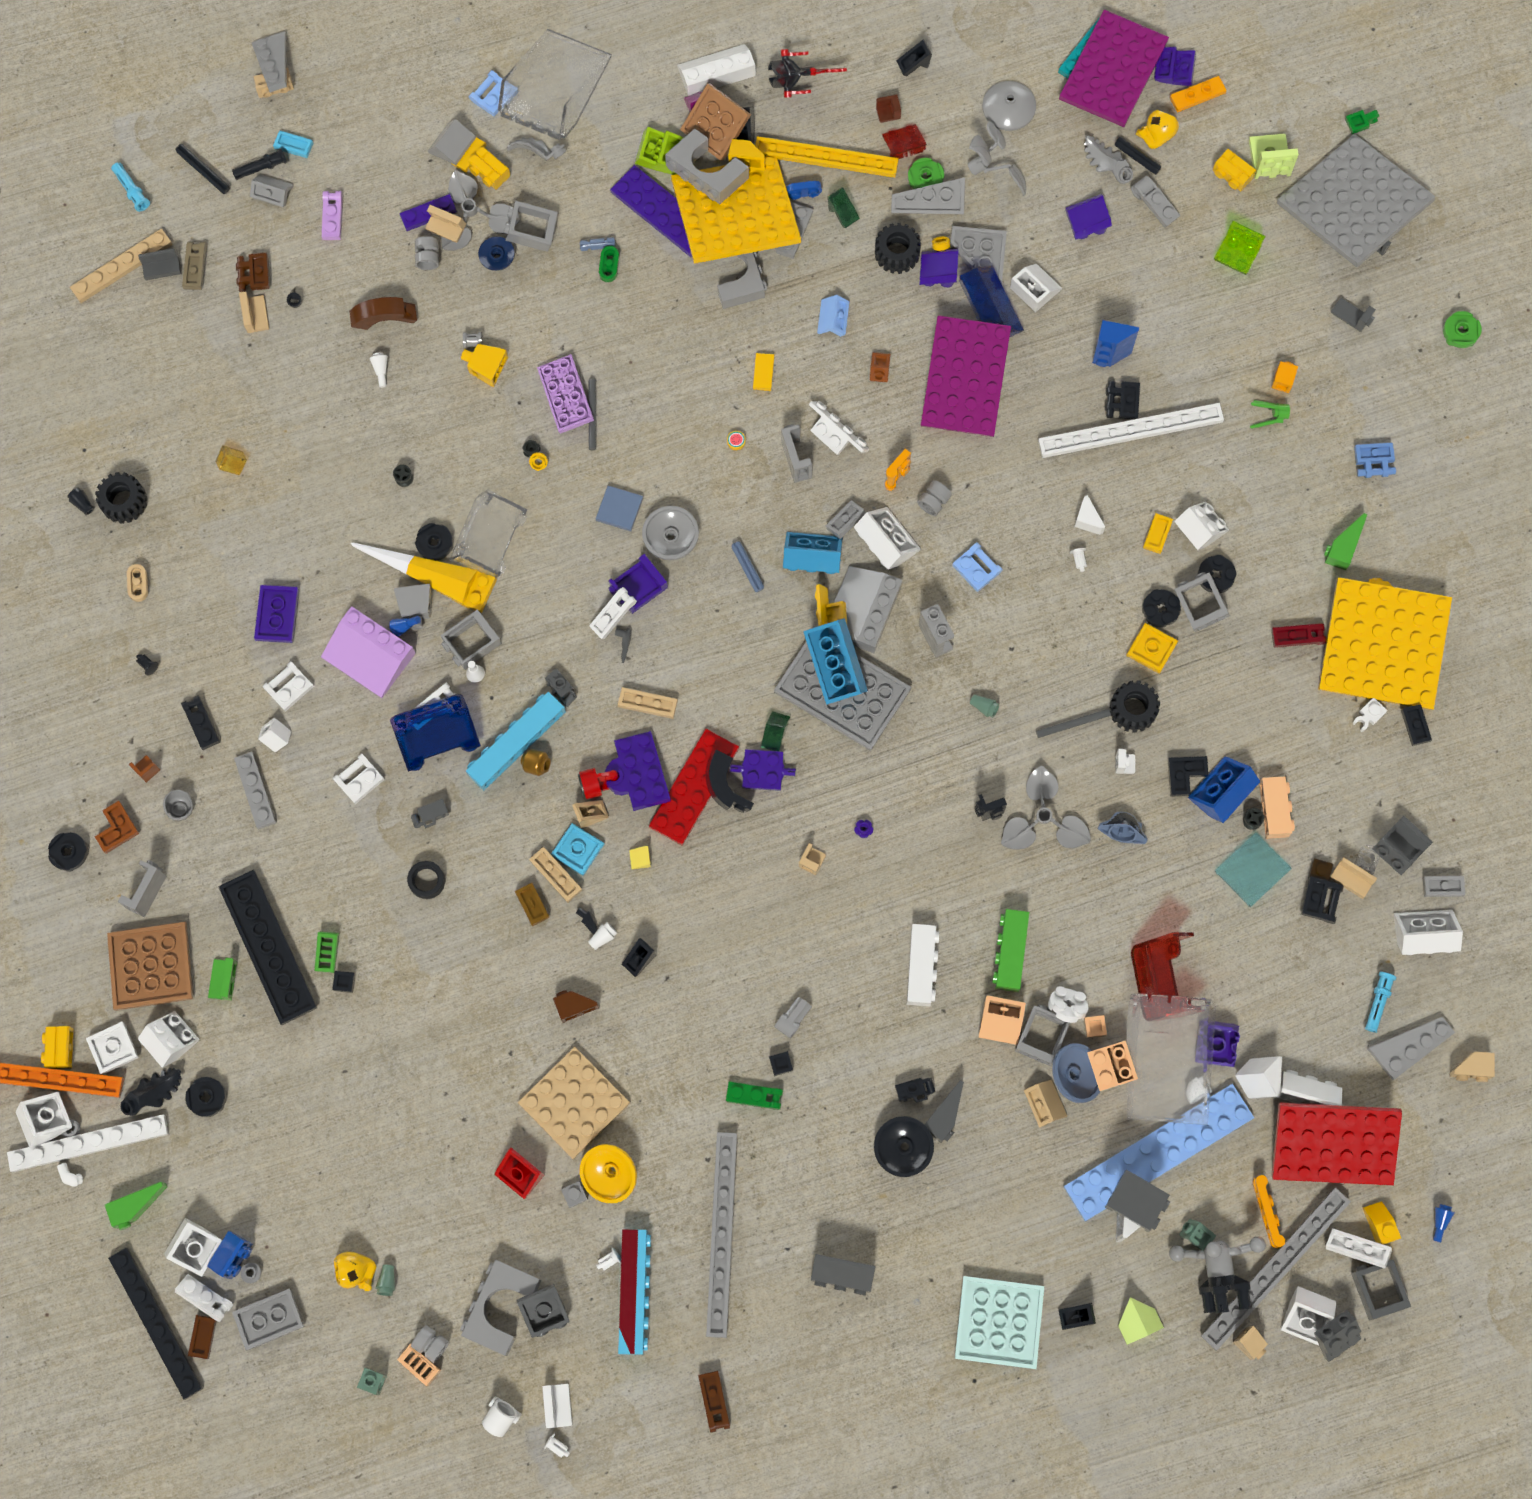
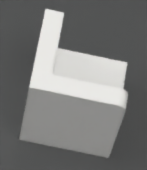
[258,718,291,752]

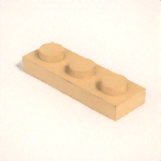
[618,687,678,719]
[529,847,582,903]

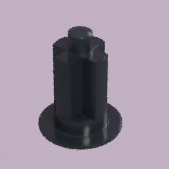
[136,654,159,676]

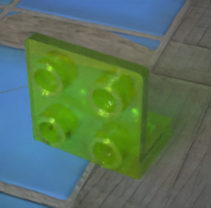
[1214,221,1266,275]

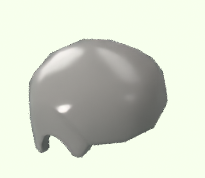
[163,789,193,821]

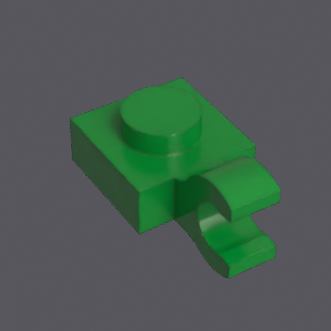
[1345,110,1379,134]

